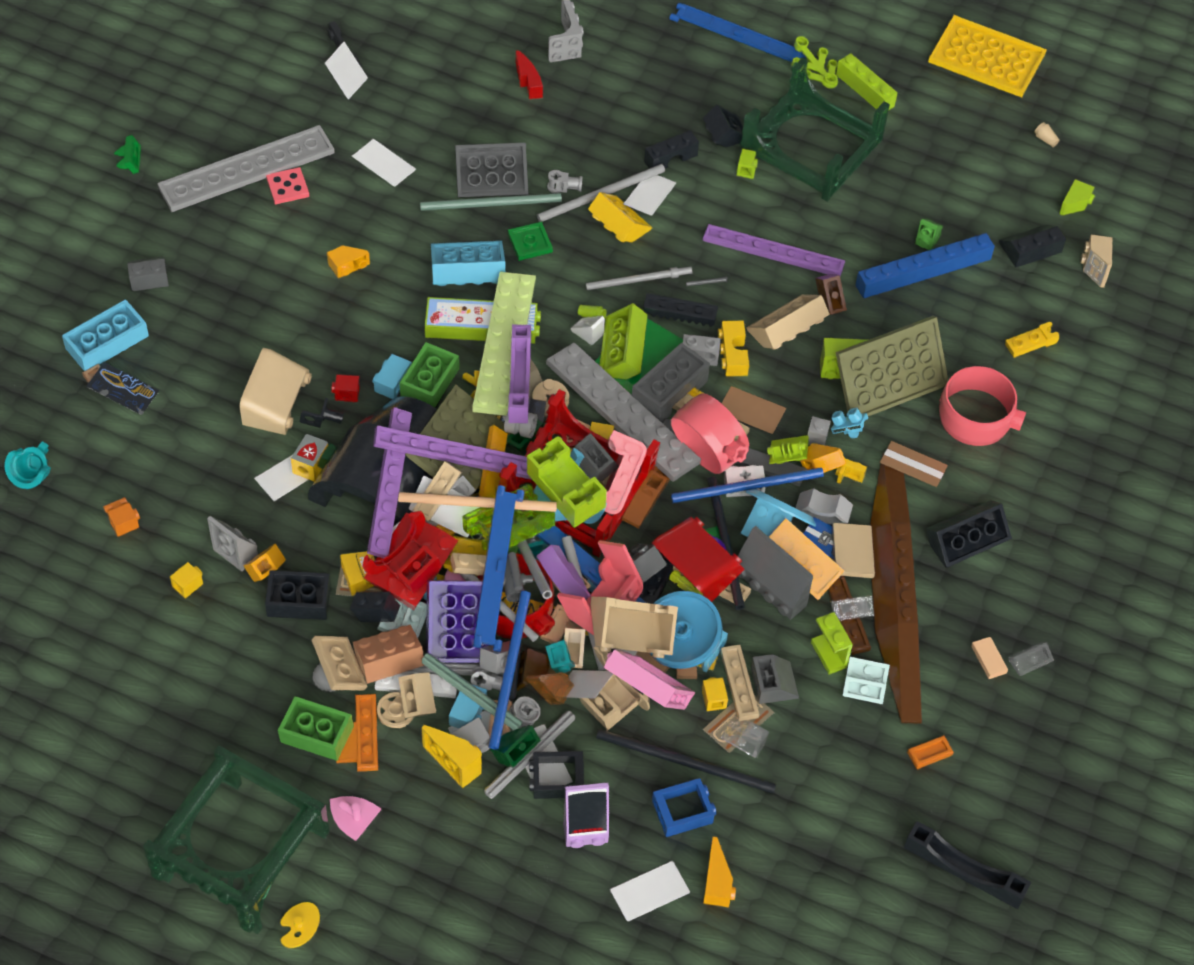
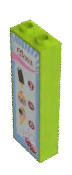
[425,297,541,344]

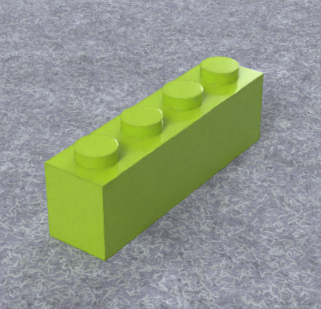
[836,53,897,114]

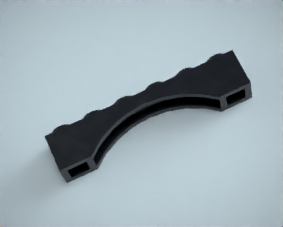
[904,821,1032,909]

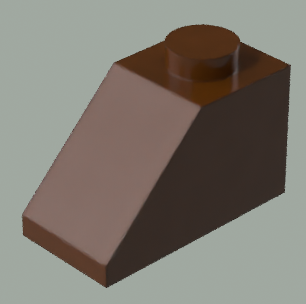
[815,273,847,315]

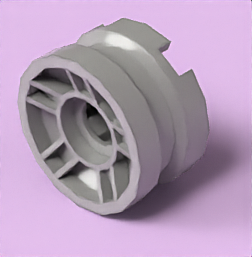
[509,696,540,728]

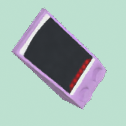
[563,783,609,848]

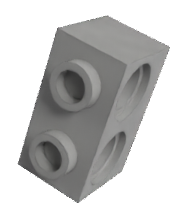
[683,334,721,366]

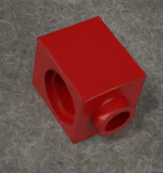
[332,375,360,402]

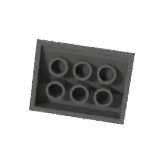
[455,143,528,198]
[738,526,813,620]

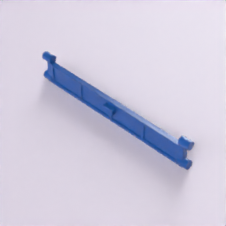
[670,3,806,70]
[473,485,524,652]
[522,513,646,603]

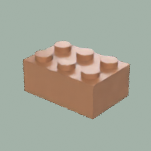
[353,624,425,684]

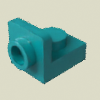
[545,640,575,674]

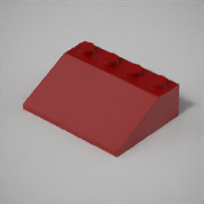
[363,512,458,610]

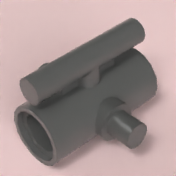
[503,552,533,602]

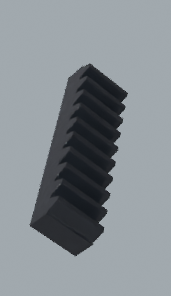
[643,293,718,327]

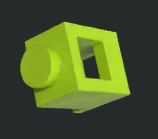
[737,149,758,179]

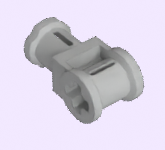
[547,170,582,193]
[471,665,503,691]

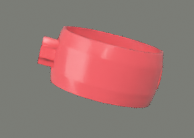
[939,366,1026,446]
[671,393,749,474]

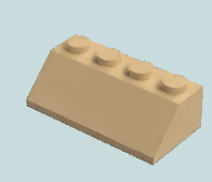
[746,294,830,350]

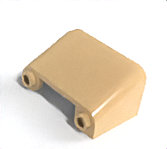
[240,348,312,435]
[590,596,678,658]

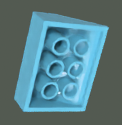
[431,241,506,286]

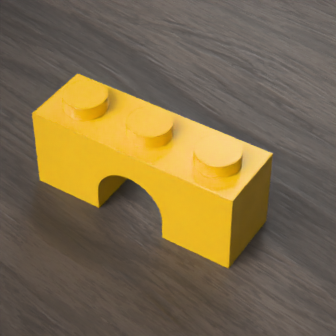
[718,321,749,376]

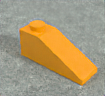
[704,837,736,907]

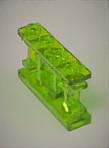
[462,484,555,555]

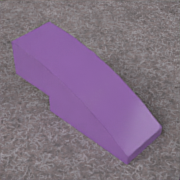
[537,545,591,600]

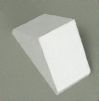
[571,316,605,345]

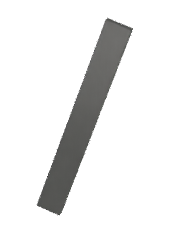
[663,418,807,487]

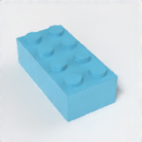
[62,299,149,371]

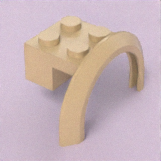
[580,646,650,731]

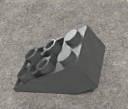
[570,433,619,483]

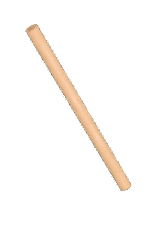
[398,492,557,512]

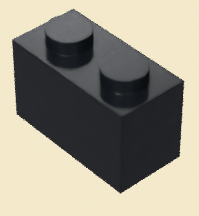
[350,592,401,622]

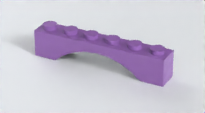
[508,324,531,423]

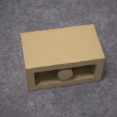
[398,672,436,718]

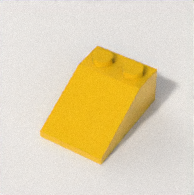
[422,725,482,788]

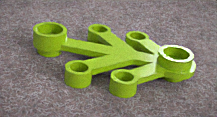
[791,36,838,88]

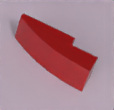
[515,50,543,99]

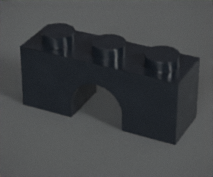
[644,130,699,169]

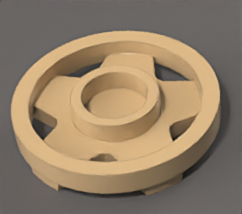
[377,692,414,728]

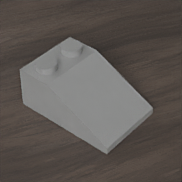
[207,516,258,571]

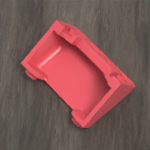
[605,430,647,514]

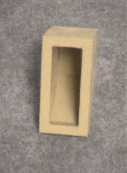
[564,622,586,668]

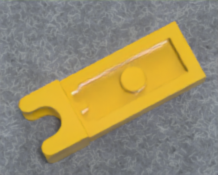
[1005,322,1059,358]

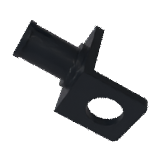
[299,398,344,428]

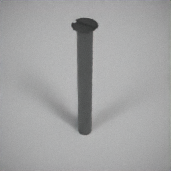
[686,276,728,287]

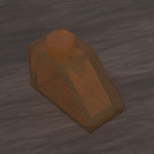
[526,672,574,705]

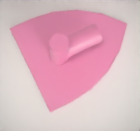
[330,796,381,841]

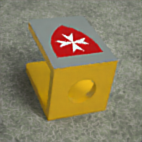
[291,434,328,481]

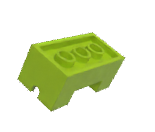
[527,436,607,528]

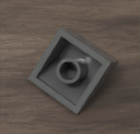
[127,256,169,291]

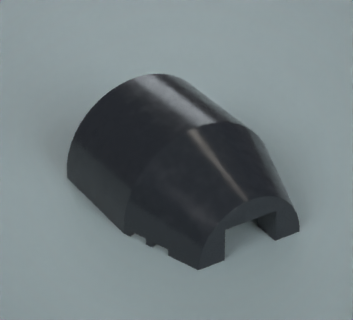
[308,396,437,527]

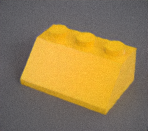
[588,192,652,242]

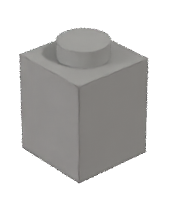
[808,416,831,445]

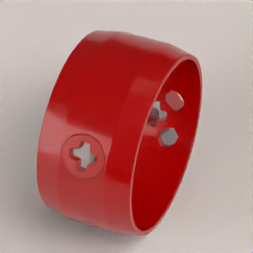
[477,554,555,639]

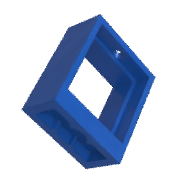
[652,778,716,837]

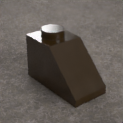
[517,648,549,692]

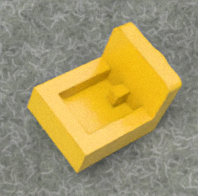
[835,459,867,484]

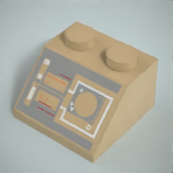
[1080,235,1113,287]

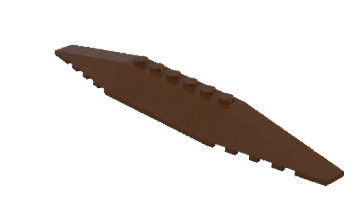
[870,453,922,724]

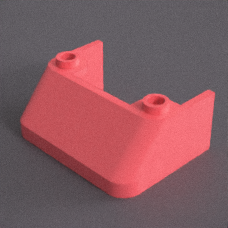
[557,540,643,635]

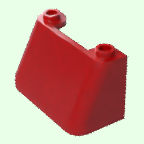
[651,517,745,602]

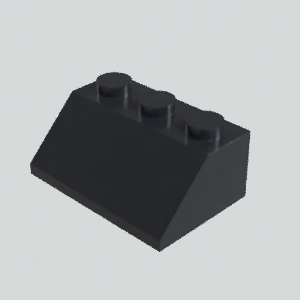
[999,225,1066,268]

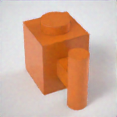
[103,497,140,537]

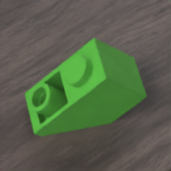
[915,219,943,250]

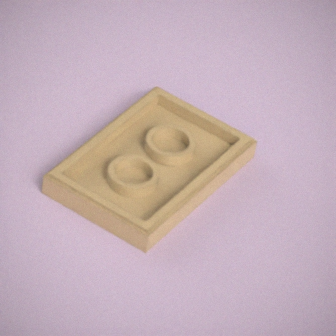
[832,523,875,578]
[312,636,368,691]

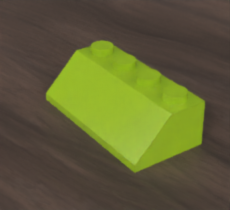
[600,303,647,379]

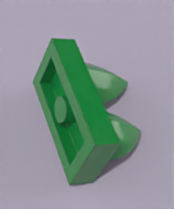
[114,135,141,174]

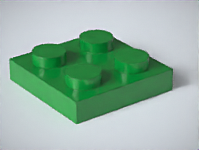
[508,222,553,261]

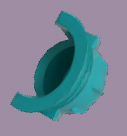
[5,441,51,489]

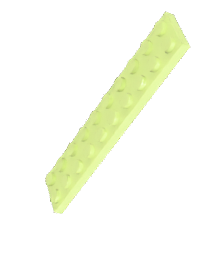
[473,272,536,416]

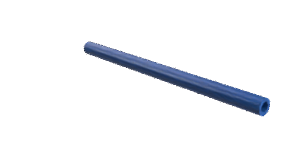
[671,467,824,503]
[488,591,531,750]

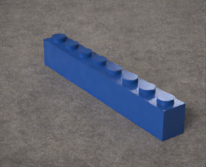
[856,233,995,299]

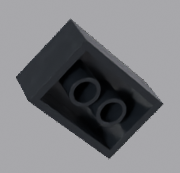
[265,570,331,620]

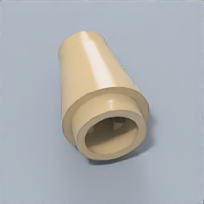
[1034,122,1060,147]

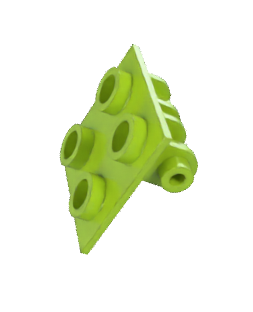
[767,435,809,464]

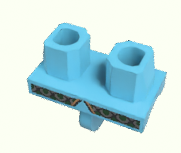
[831,408,869,438]

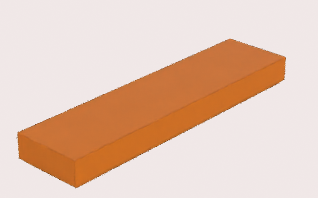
[355,694,378,772]

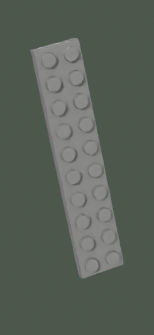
[157,125,334,212]
[546,343,701,482]

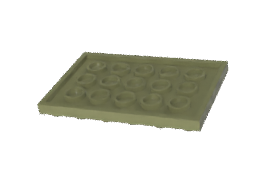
[836,316,948,416]
[405,385,511,497]

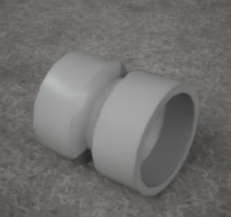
[504,412,538,438]

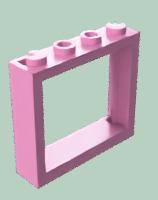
[604,650,695,710]

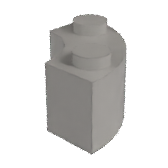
[796,488,853,525]

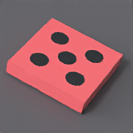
[266,167,309,204]

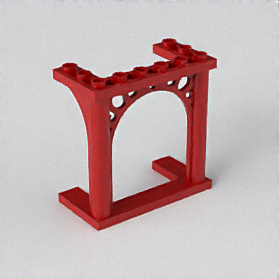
[498,389,661,558]

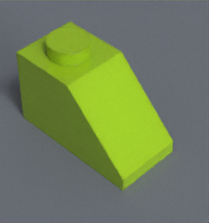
[1059,179,1095,215]

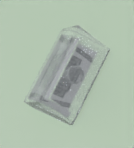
[830,596,874,620]
[1008,642,1054,676]

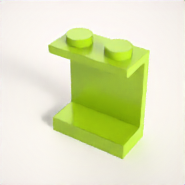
[811,612,853,675]

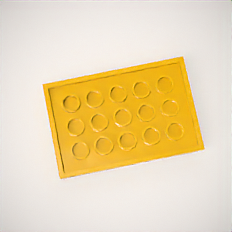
[928,15,1047,98]

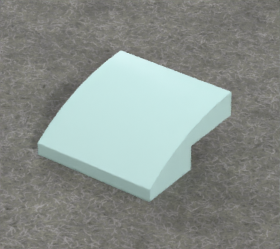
[377,600,427,638]
[843,657,890,704]

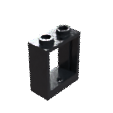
[529,751,584,799]

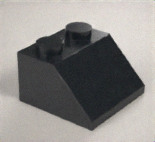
[703,104,751,147]

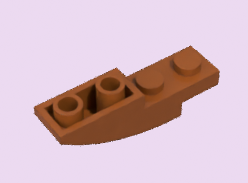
[622,466,670,529]

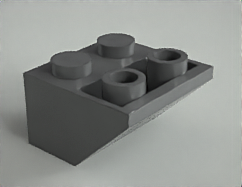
[629,543,667,583]
[751,654,799,704]

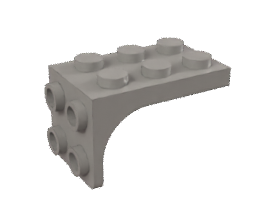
[548,0,583,62]

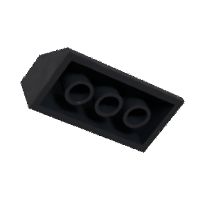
[925,500,1012,568]

